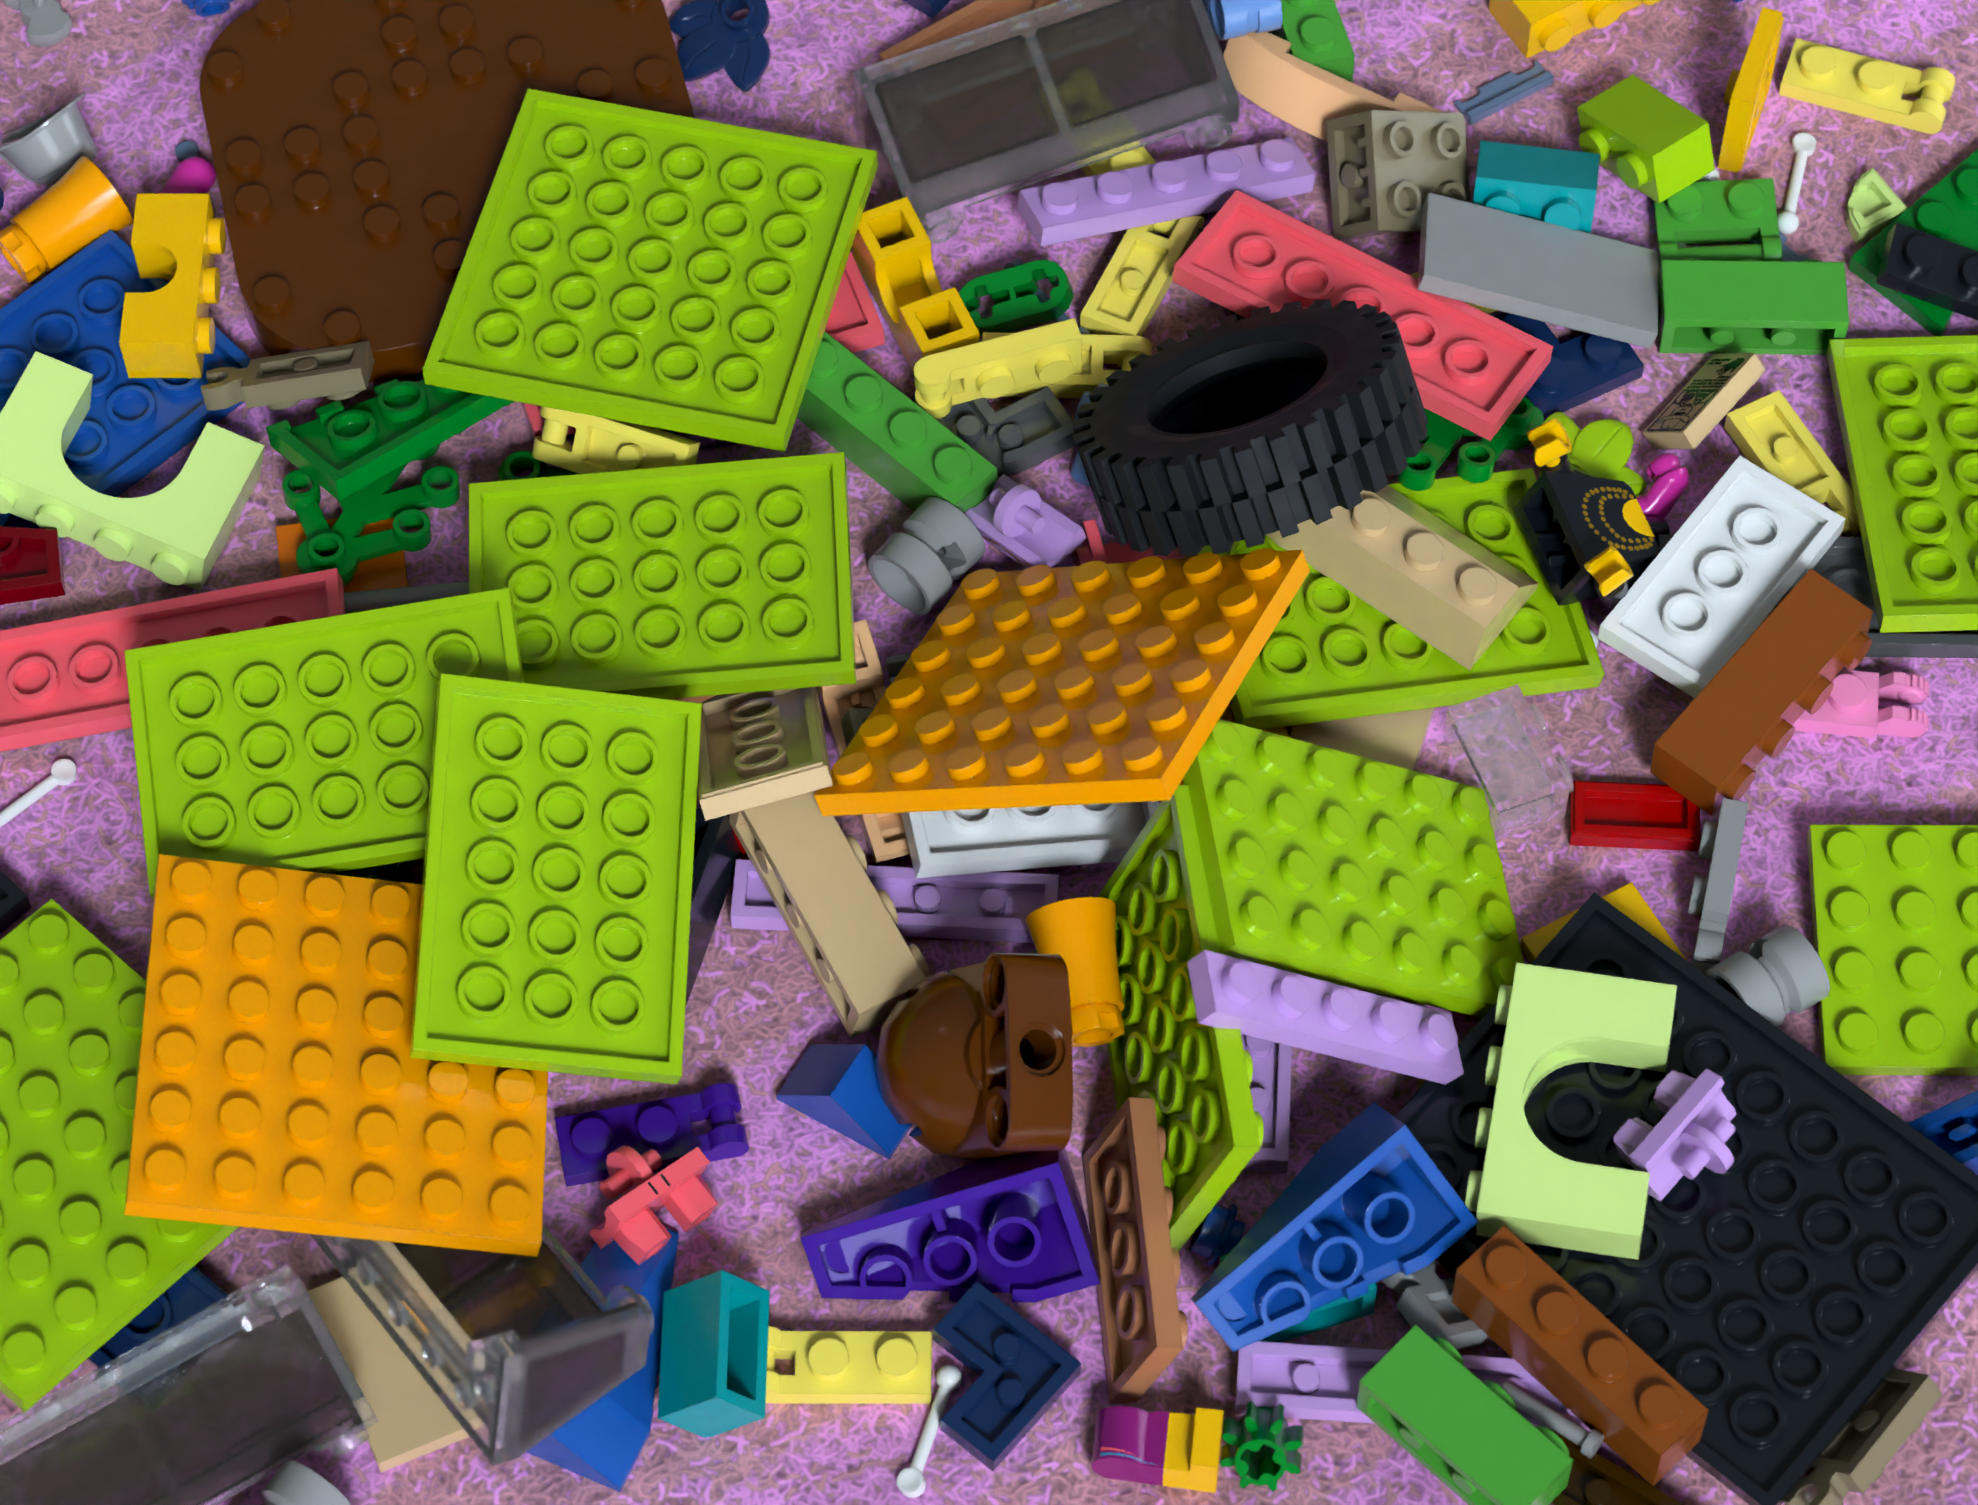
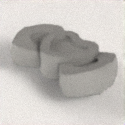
[2,0,72,47]

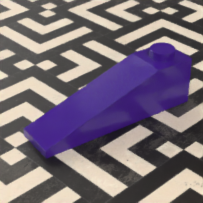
[800,1149,1100,1303]

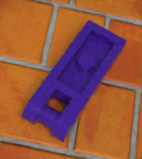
[555,1083,749,1187]

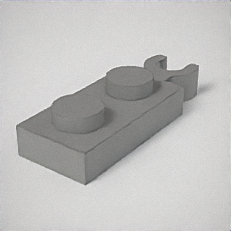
[1688,798,1748,974]

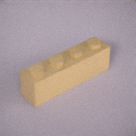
[729,790,929,1038]

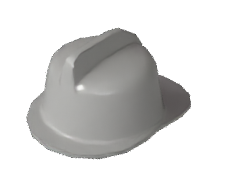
[0,92,97,184]

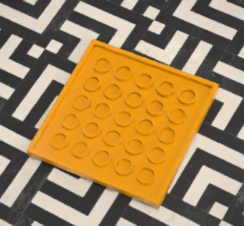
[814,548,1310,816]
[124,854,548,1257]

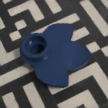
[669,0,771,92]

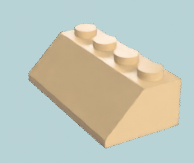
[1266,485,1539,670]

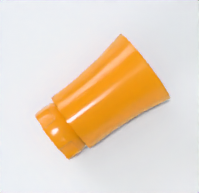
[0,156,133,283]
[1025,897,1124,1047]

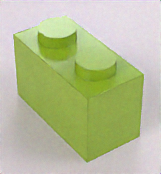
[1577,74,1715,204]

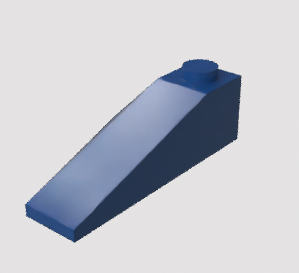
[1191,1102,1479,1352]
[490,1228,679,1492]

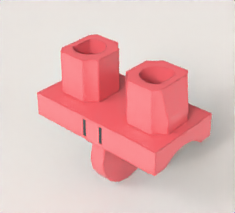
[589,1145,718,1265]

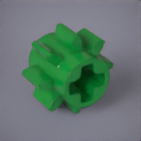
[1220,1401,1304,1491]

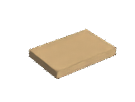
[307,1245,499,1473]

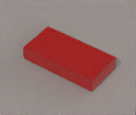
[1569,780,1700,851]

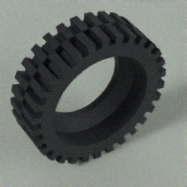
[1072,299,1428,556]

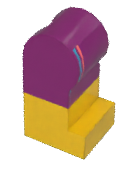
[1091,1406,1224,1493]

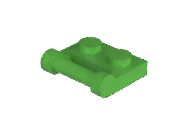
[1652,178,1782,272]

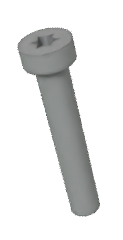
[1502,1381,1605,1459]

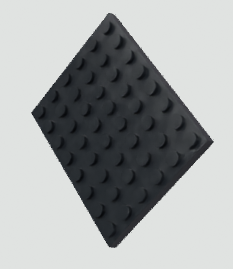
[1395,892,1978,1505]

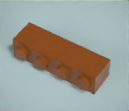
[1650,569,1873,816]
[1451,1226,1709,1486]

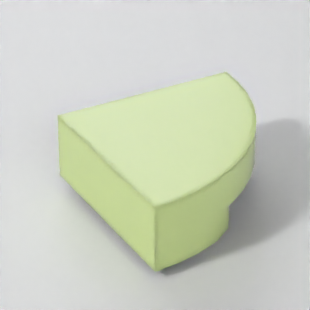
[1846,168,1908,244]

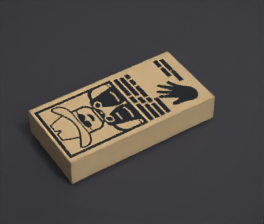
[1642,353,1765,449]

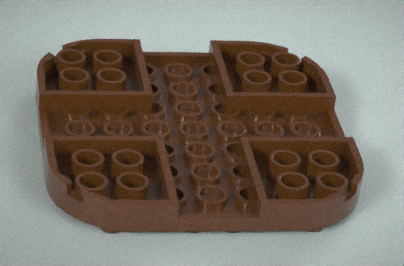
[200,0,695,383]

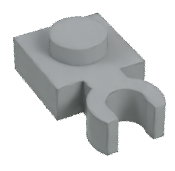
[1382,1261,1488,1350]

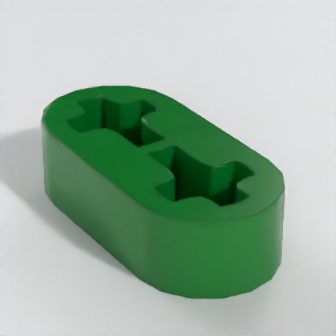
[959,260,1073,336]

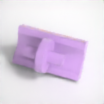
[964,474,1086,569]
[1613,1068,1737,1201]

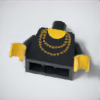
[1513,418,1670,610]

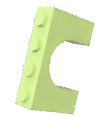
[0,351,265,591]
[1465,963,1677,1260]

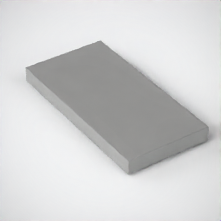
[1417,192,1659,349]

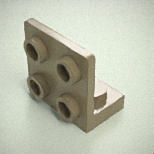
[1326,110,1470,240]

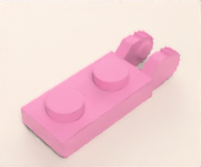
[1793,669,1929,738]

